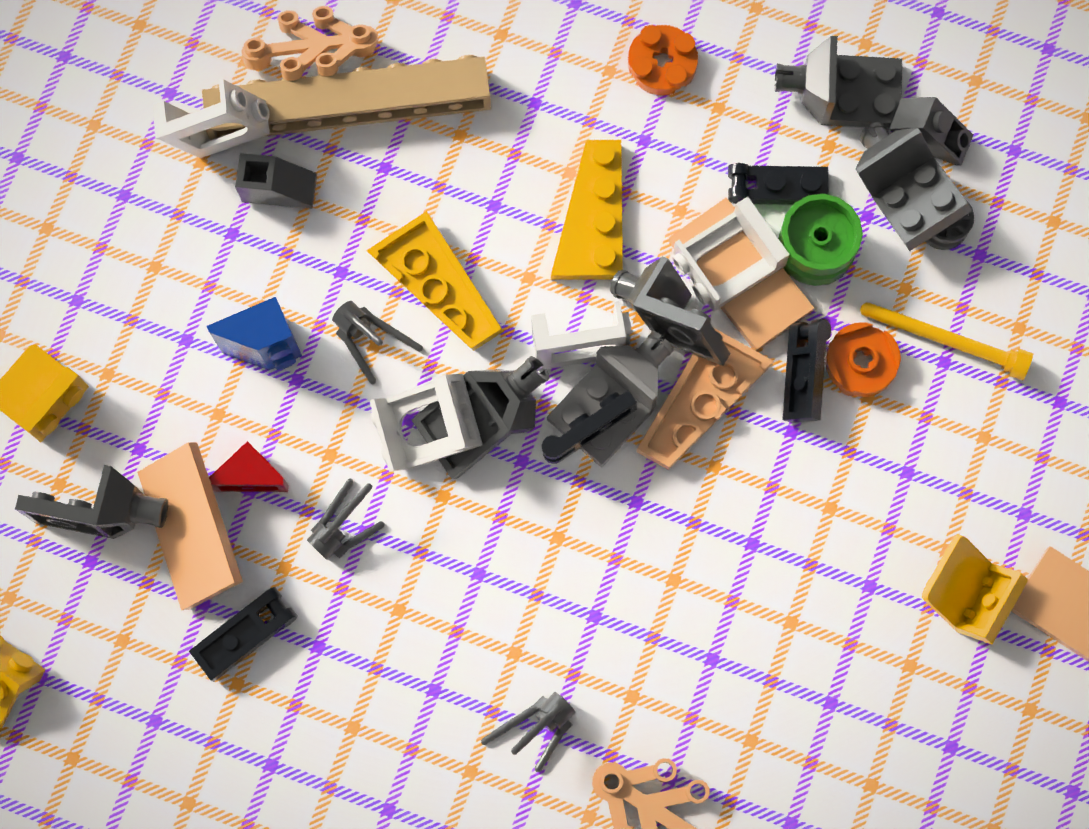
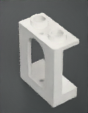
[152,79,270,158]
[672,197,790,312]
[531,301,632,371]
[369,374,483,472]

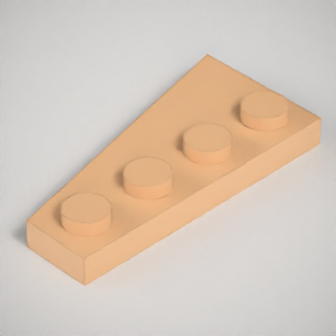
[637,328,774,470]

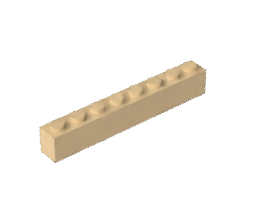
[202,55,491,140]

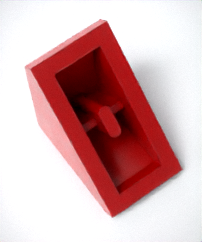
[209,441,289,492]

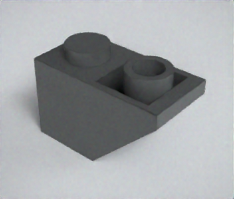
[889,97,974,165]
[235,153,317,209]

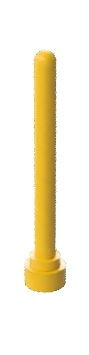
[860,302,1034,381]

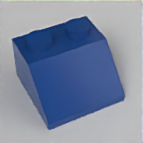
[206,296,302,370]

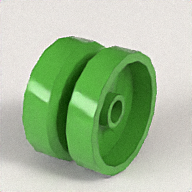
[778,194,863,286]

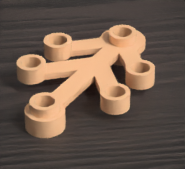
[241,6,379,81]
[592,758,710,829]

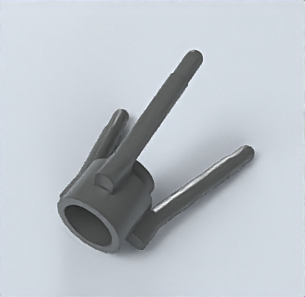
[332,300,423,384]
[306,478,385,560]
[481,691,576,772]

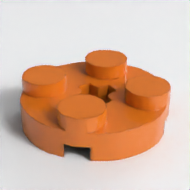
[627,25,698,96]
[825,322,901,397]

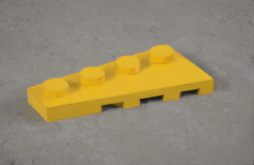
[550,140,623,280]
[366,211,504,351]

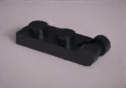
[728,163,829,205]
[782,319,832,423]
[542,390,637,464]
[189,587,298,683]

